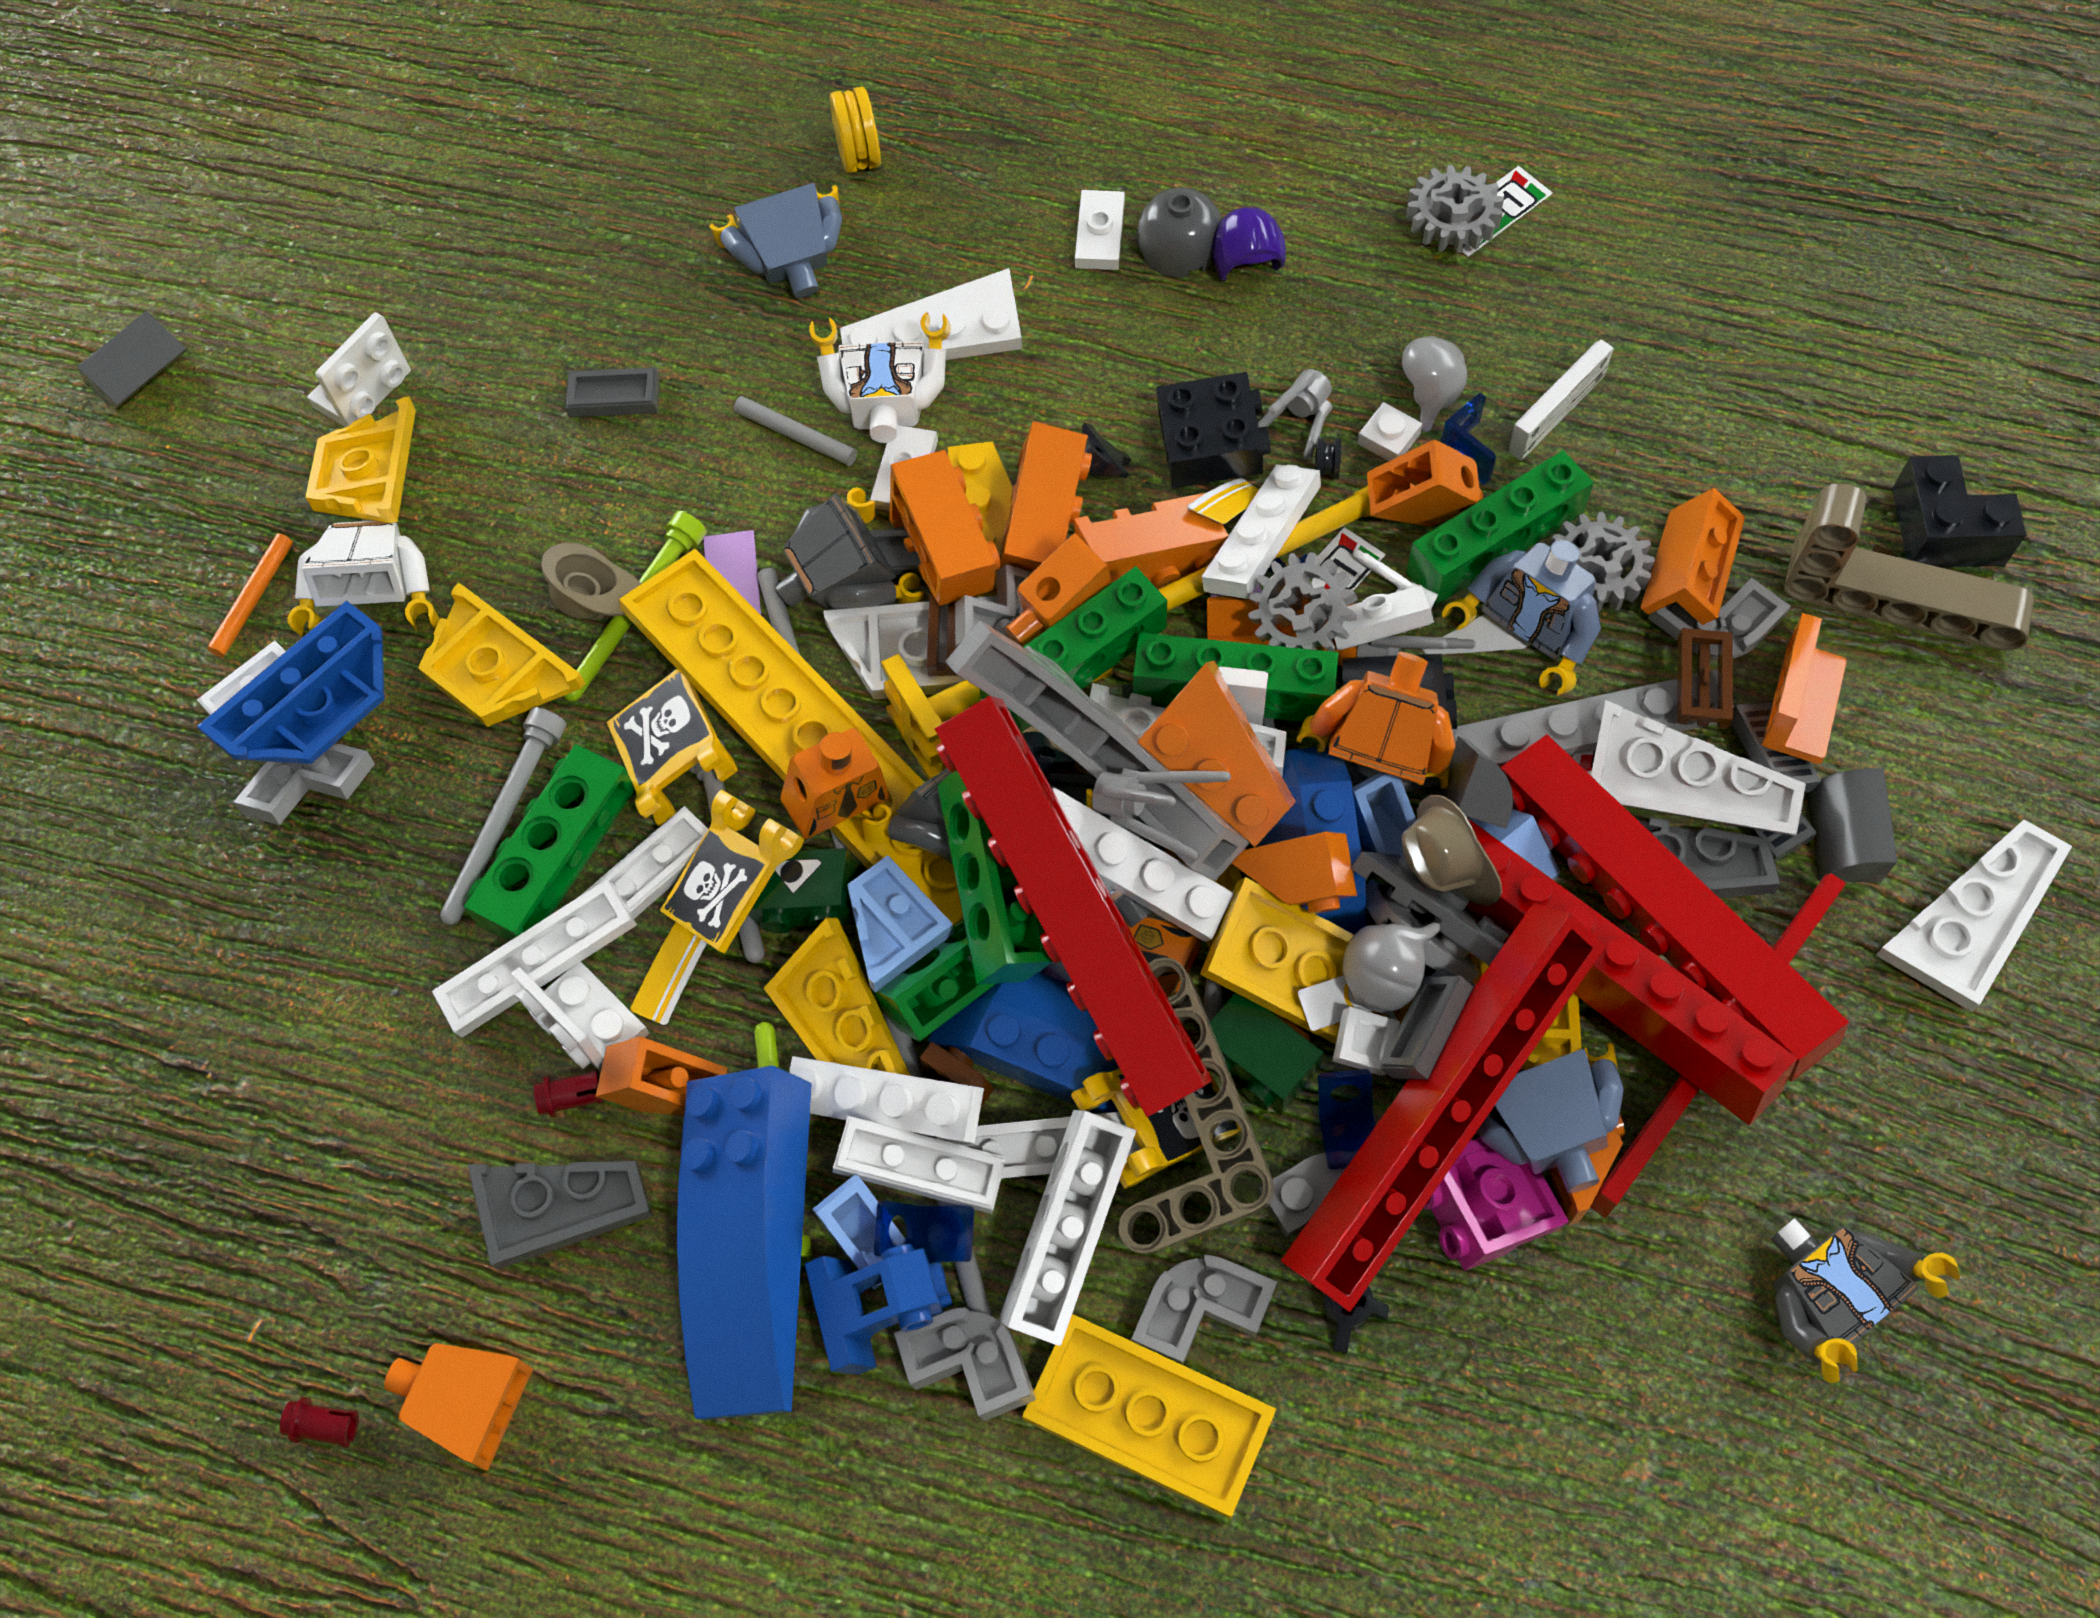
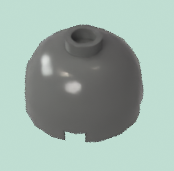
[1137,187,1222,278]

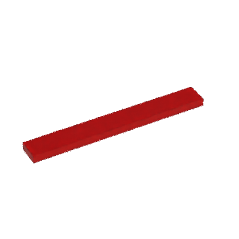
[1590,873,1846,1219]

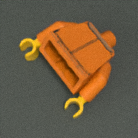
[1297,652,1456,789]

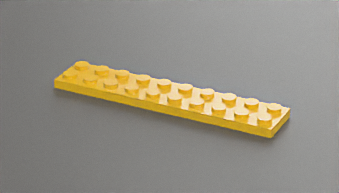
[619,549,963,926]

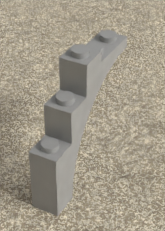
[945,620,1250,881]

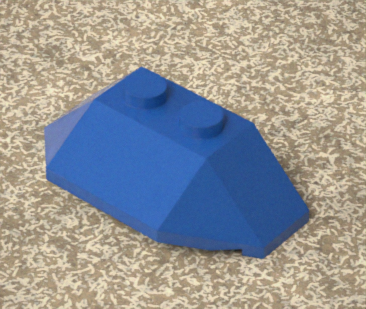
[197,601,385,764]
[1251,746,1366,935]
[928,972,1119,1114]

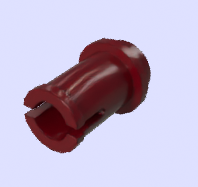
[533,1070,603,1118]
[279,1397,359,1448]

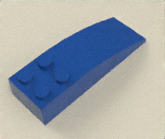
[677,1065,812,1420]

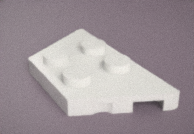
[824,595,997,700]

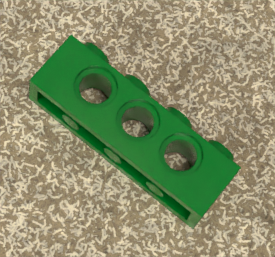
[1406,450,1594,606]
[979,566,1168,733]
[1133,633,1339,722]
[464,744,635,942]
[937,771,1053,984]
[871,918,997,1042]

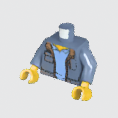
[1442,540,1601,696]

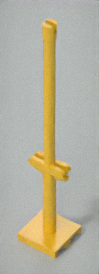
[881,486,1371,780]

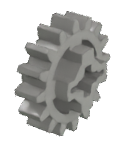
[1406,165,1504,253]
[1549,512,1655,612]
[1248,552,1358,652]

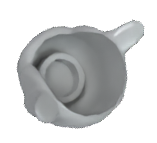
[1402,336,1468,432]
[1342,923,1440,1020]

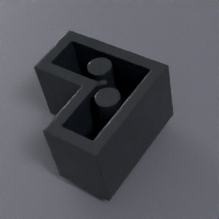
[1892,455,2027,568]

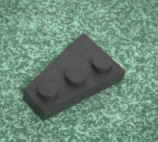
[1638,817,1780,898]
[1351,851,1510,966]
[468,1161,653,1270]

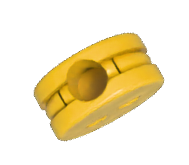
[829,86,881,173]

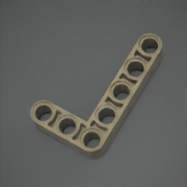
[1784,483,2034,650]
[1118,957,1275,1254]

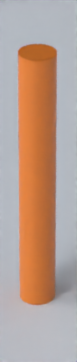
[207,533,293,657]

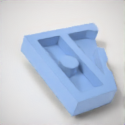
[847,855,954,993]

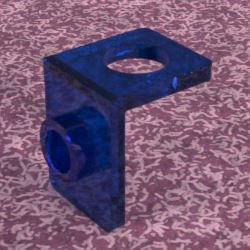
[1441,392,1496,484]
[1317,1069,1376,1170]
[874,1201,975,1262]

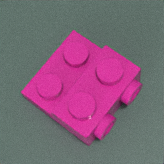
[1423,1137,1569,1271]

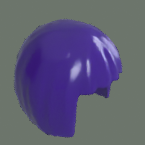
[1213,207,1286,281]

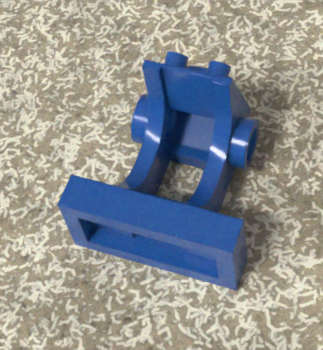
[805,1244,953,1375]

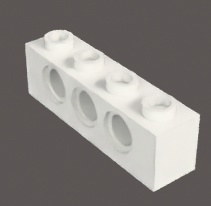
[998,1110,1136,1346]

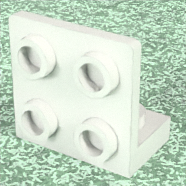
[307,312,411,427]
[511,962,650,1073]

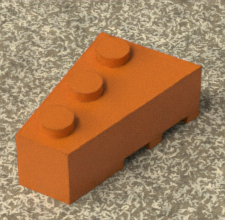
[999,421,1092,572]
[889,450,1000,606]
[1074,493,1229,589]
[1137,661,1296,847]

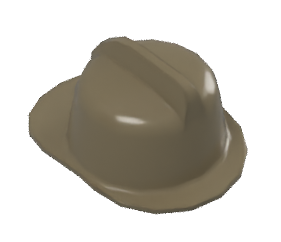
[541,543,642,621]
[1402,795,1502,906]

